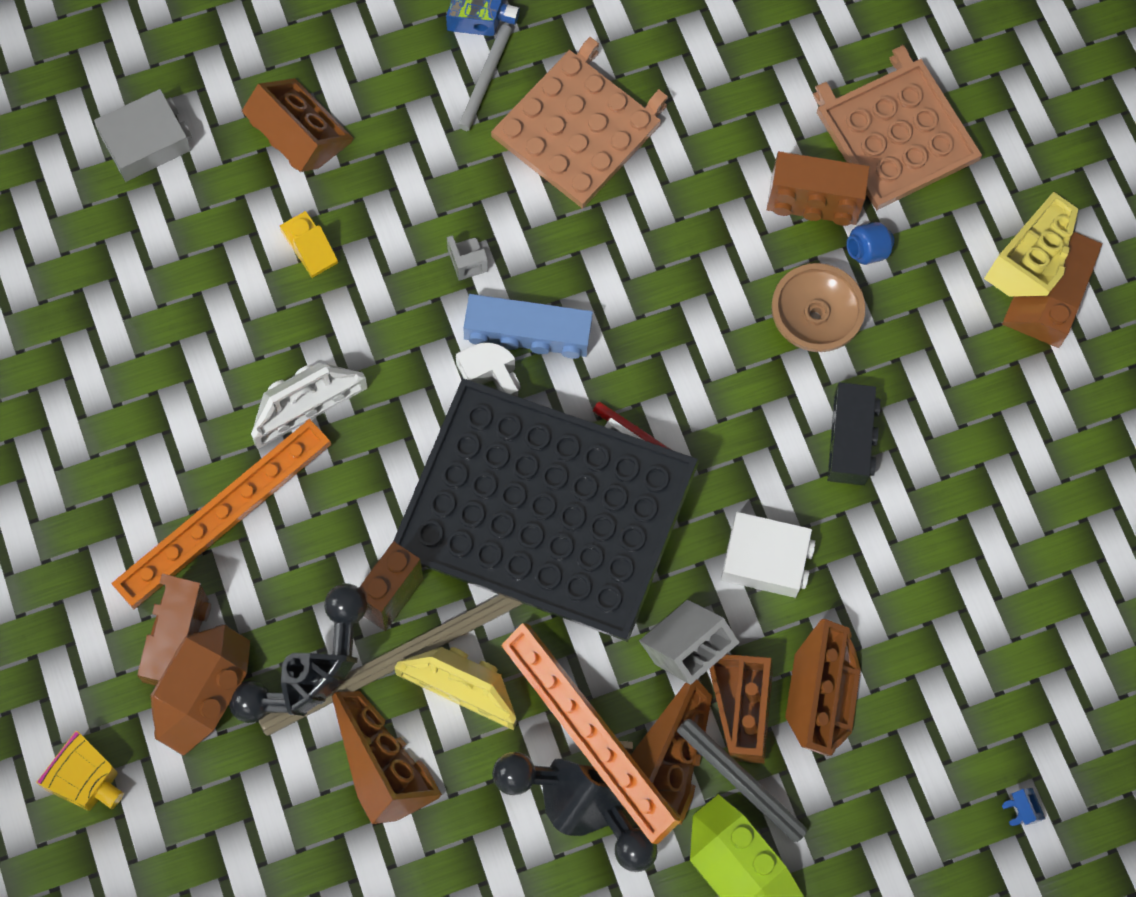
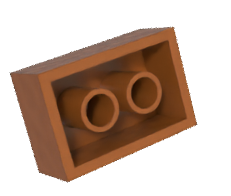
[766,151,870,226]

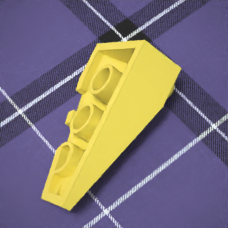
[984,192,1078,297]

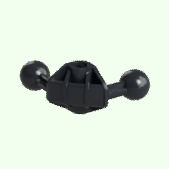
[229,583,367,723]
[492,752,658,872]

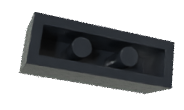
[827,382,881,486]

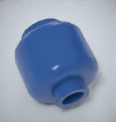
[846,222,894,265]

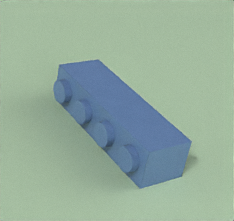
[463,294,593,359]

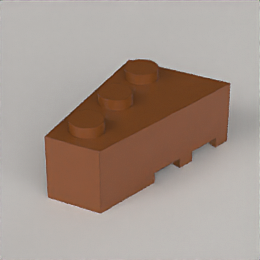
[709,654,773,764]

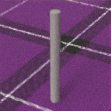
[458,25,512,131]

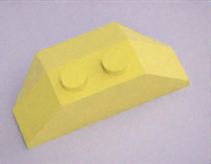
[395,647,516,731]

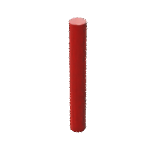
[592,401,672,450]

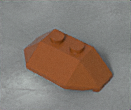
[785,619,861,756]
[150,624,250,756]

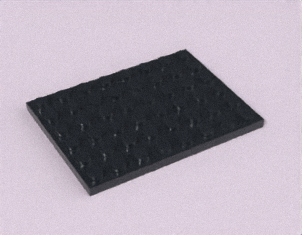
[393,378,699,642]

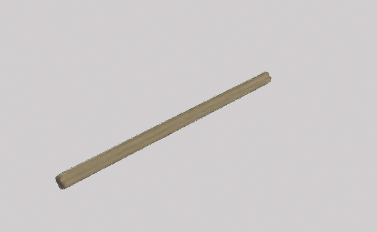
[259,595,523,736]

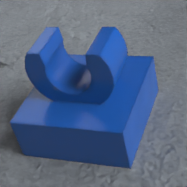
[1002,788,1046,826]

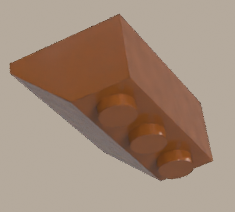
[242,78,354,172]

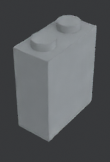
[94,89,192,182]
[639,600,740,685]

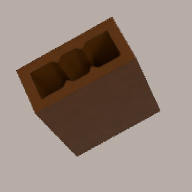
[359,541,423,631]

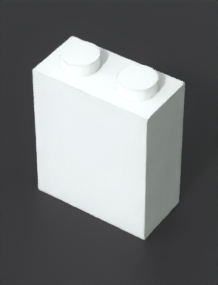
[720,512,815,598]

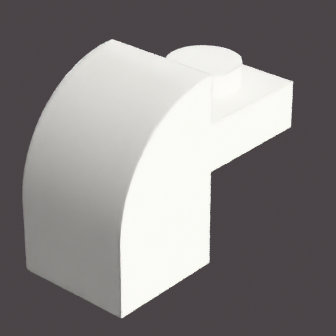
[456,343,521,397]

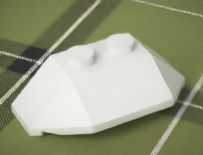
[251,362,368,449]

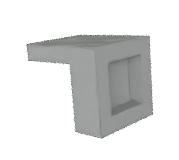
[447,235,488,281]

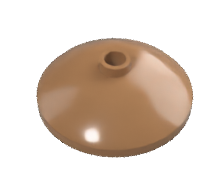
[771,263,865,352]

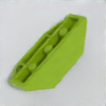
[690,794,804,897]

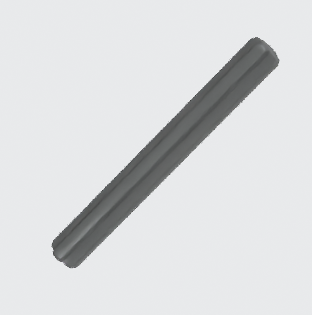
[677,719,807,842]

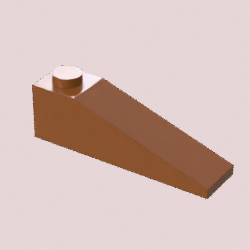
[1002,232,1103,348]
[631,680,712,825]
[332,691,442,824]

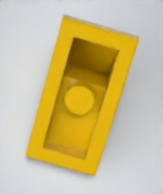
[279,211,338,278]

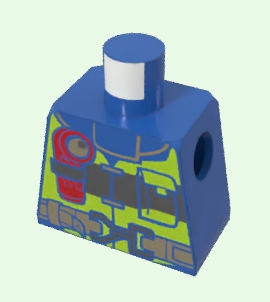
[446,0,520,36]

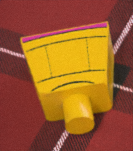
[36,731,124,811]

